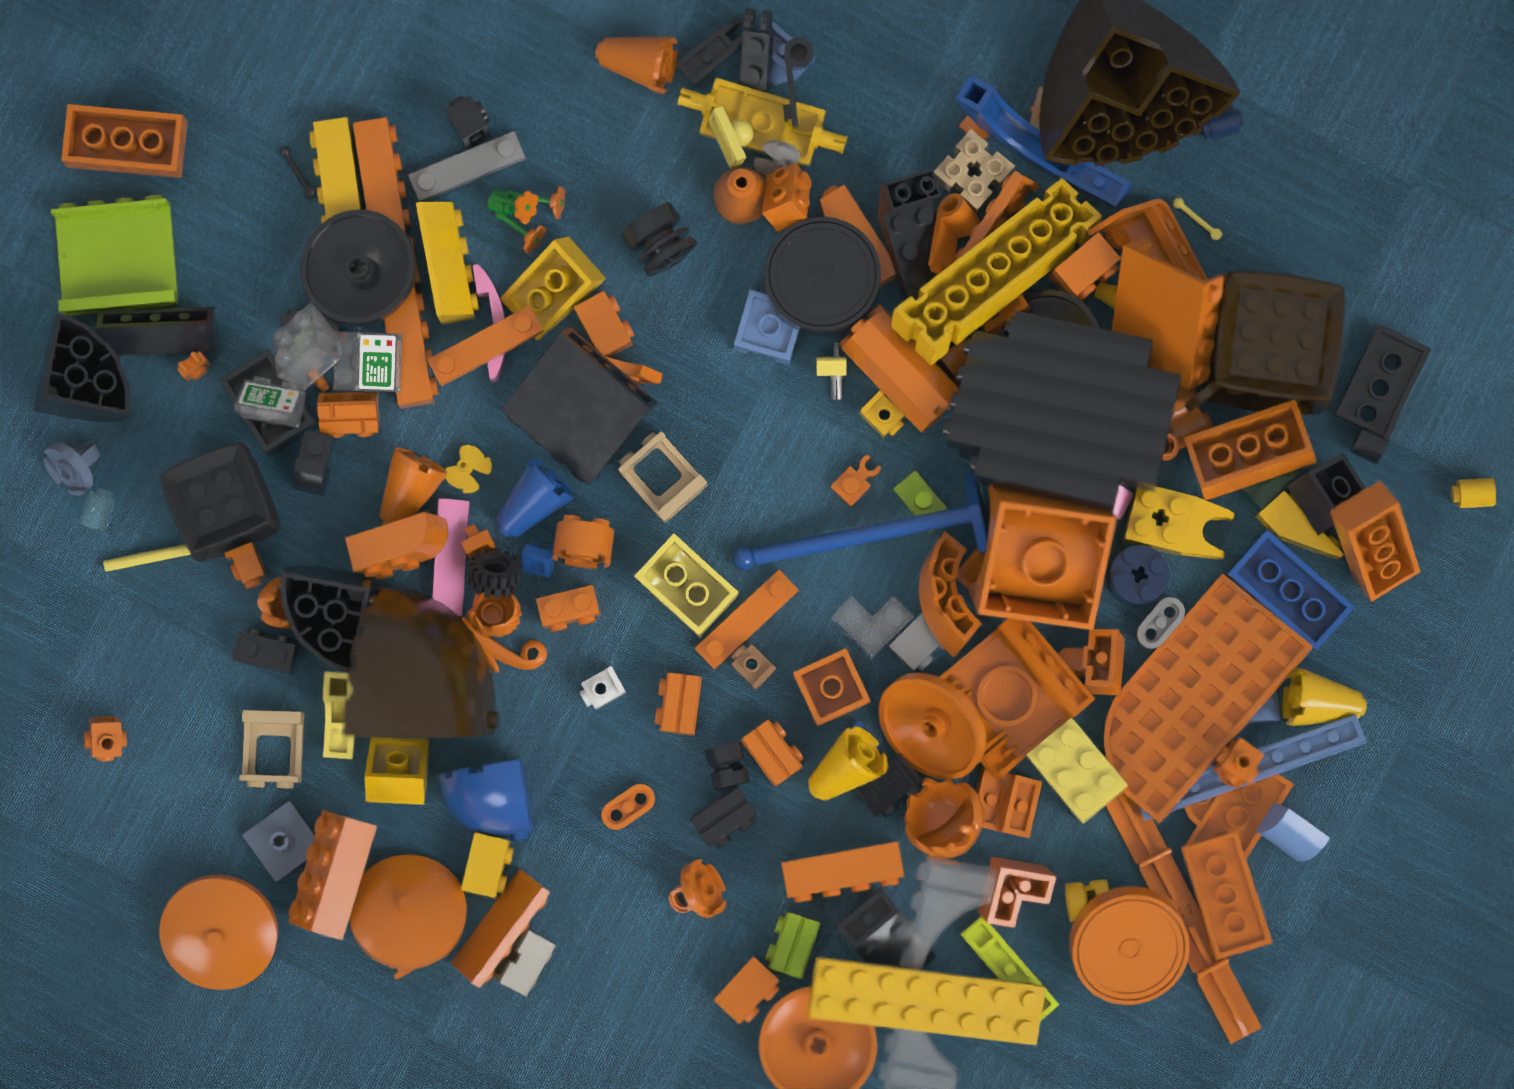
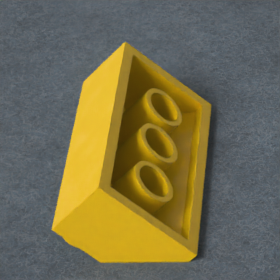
[416,202,479,325]

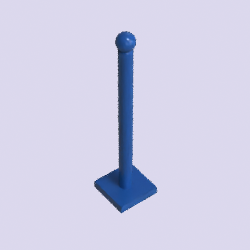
[732,472,988,570]

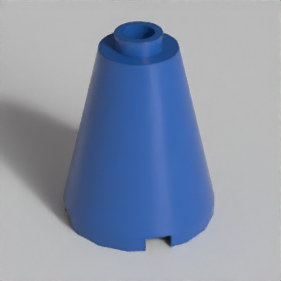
[496,457,575,537]

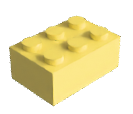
[1026,718,1128,825]

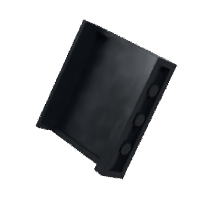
[502,327,658,485]

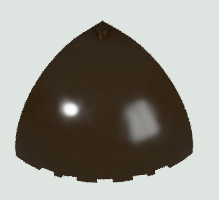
[1039,0,1241,167]
[343,585,499,738]

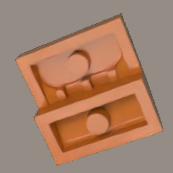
[976,767,1042,838]

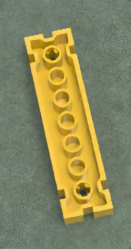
[891,178,1102,365]

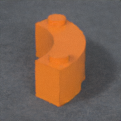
[919,532,982,657]

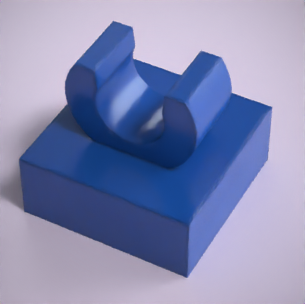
[522,541,554,579]

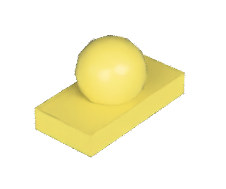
[708,106,754,170]

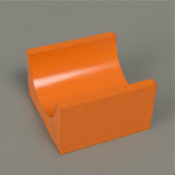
[968,485,1116,630]

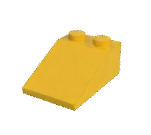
[500,236,606,341]

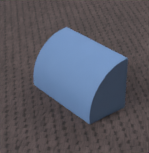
[1256,802,1330,862]

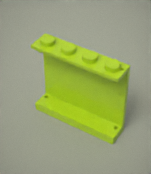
[51,195,179,316]

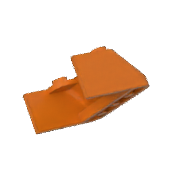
[1087,199,1208,281]

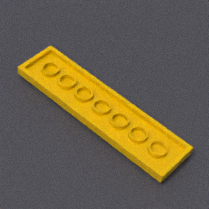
[807,957,1046,1045]

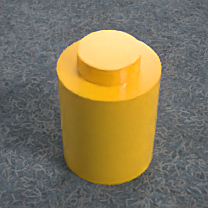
[1451,478,1496,509]

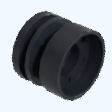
[621,202,698,277]

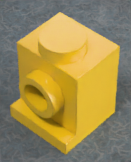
[859,390,905,438]

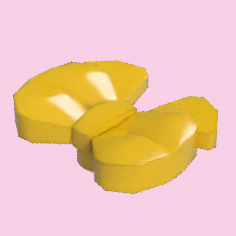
[446,445,492,494]

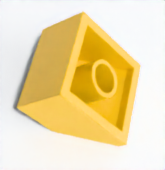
[365,737,429,804]

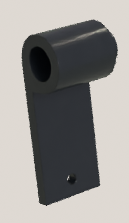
[783,37,814,129]

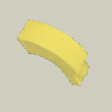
[323,672,355,759]

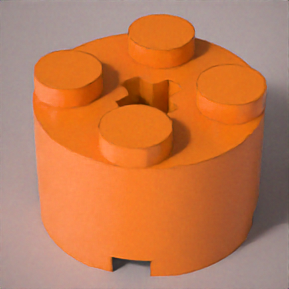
[552,515,614,569]

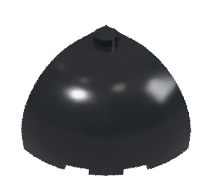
[33,313,130,422]
[281,566,372,672]

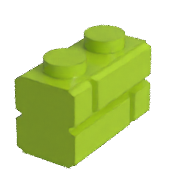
[765,912,820,979]

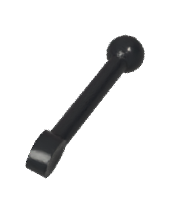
[280,146,316,199]

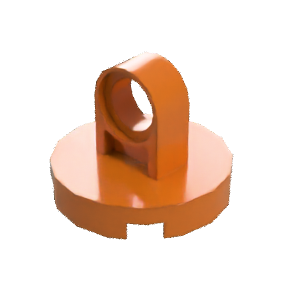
[669,859,727,918]

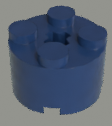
[1107,545,1169,606]

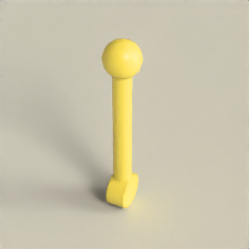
[1173,198,1222,241]

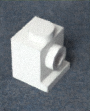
[579,666,626,710]

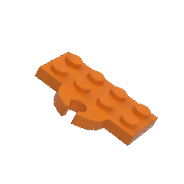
[1181,774,1294,859]

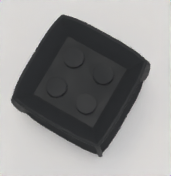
[160,442,282,562]

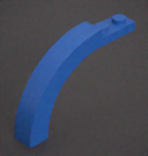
[955,74,1132,210]

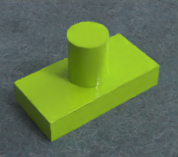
[893,470,948,534]

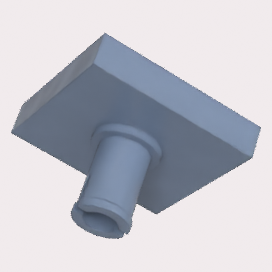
[242,801,315,883]

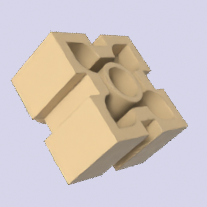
[934,129,1015,214]

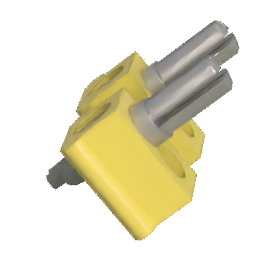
[816,343,846,400]

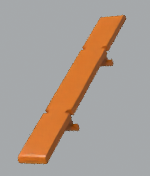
[1106,792,1262,1044]

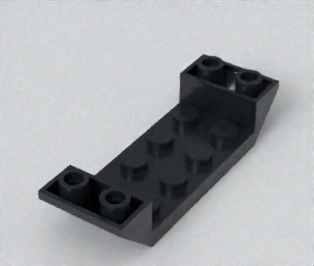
[877,168,985,346]

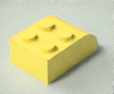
[634,533,739,638]

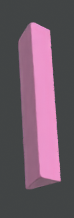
[432,498,469,617]

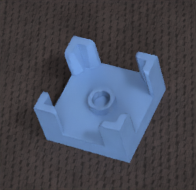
[734,290,799,366]

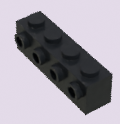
[96,306,218,356]

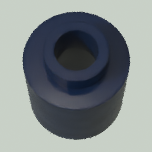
[1201,105,1244,140]

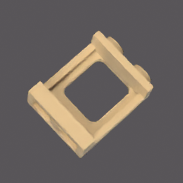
[618,431,708,524]
[239,710,305,789]

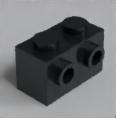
[445,96,492,150]
[232,628,300,675]

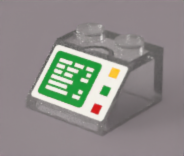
[333,332,402,392]
[234,377,306,428]

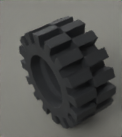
[468,548,522,598]

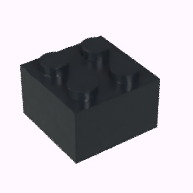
[1287,452,1366,535]

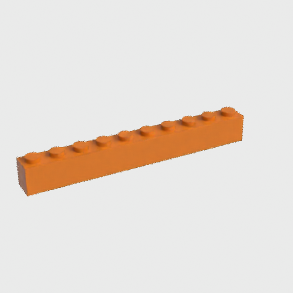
[353,117,439,409]

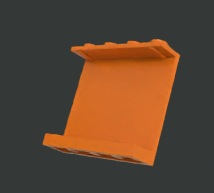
[1112,238,1224,389]

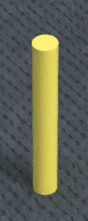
[103,544,191,572]

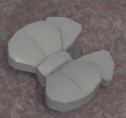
[754,140,800,177]

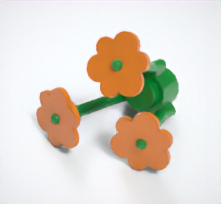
[488,186,565,254]

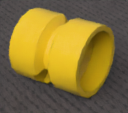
[1065,879,1109,922]

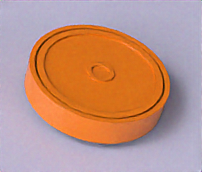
[1069,886,1190,1005]

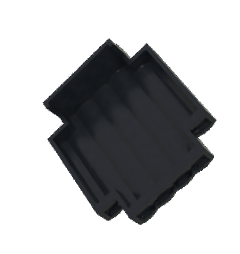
[943,311,1181,512]

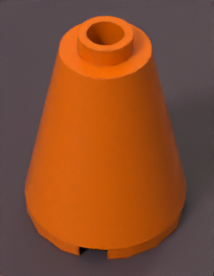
[595,36,678,94]
[713,167,766,225]
[379,447,447,525]

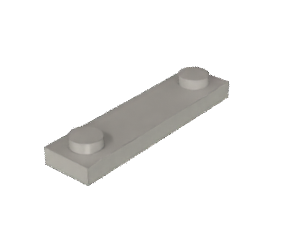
[408,131,526,202]

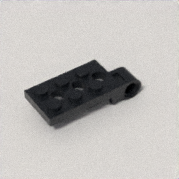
[1334,324,1431,465]

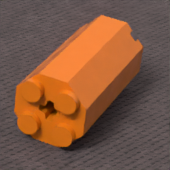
[838,304,960,433]

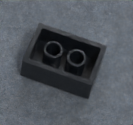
[219,349,318,457]

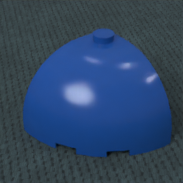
[438,760,535,841]

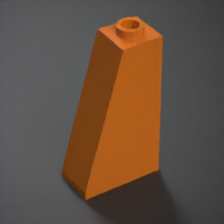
[819,185,896,287]

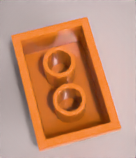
[345,512,448,580]

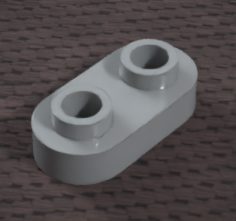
[1136,597,1185,649]

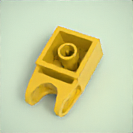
[1122,486,1235,559]

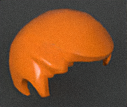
[904,778,984,858]

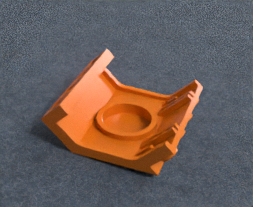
[939,618,1095,781]

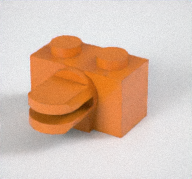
[1058,629,1125,695]

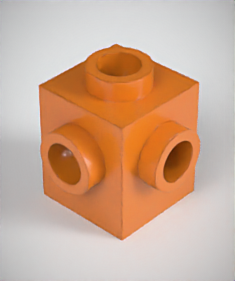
[84,716,127,761]
[1213,738,1264,788]

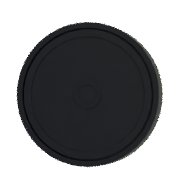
[764,217,881,336]

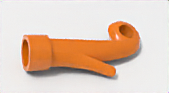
[462,616,547,673]

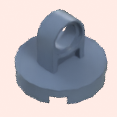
[43,441,101,496]

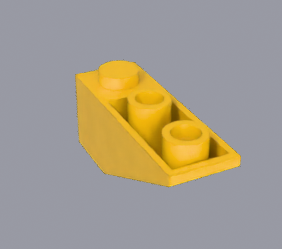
[1255,491,1344,560]

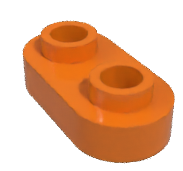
[601,784,655,830]

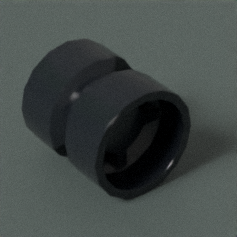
[705,742,750,790]

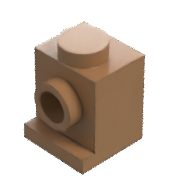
[731,644,777,690]

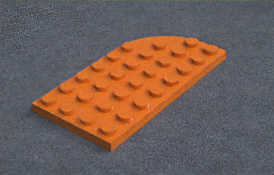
[1104,573,1313,824]

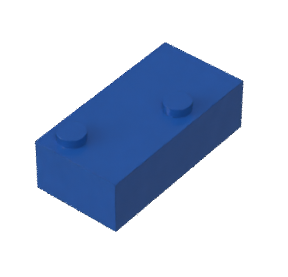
[1224,530,1355,651]

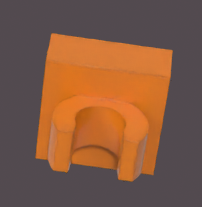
[461,524,496,560]

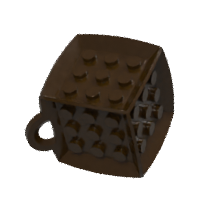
[1184,271,1345,415]

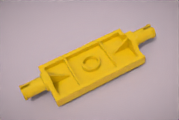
[677,78,848,167]

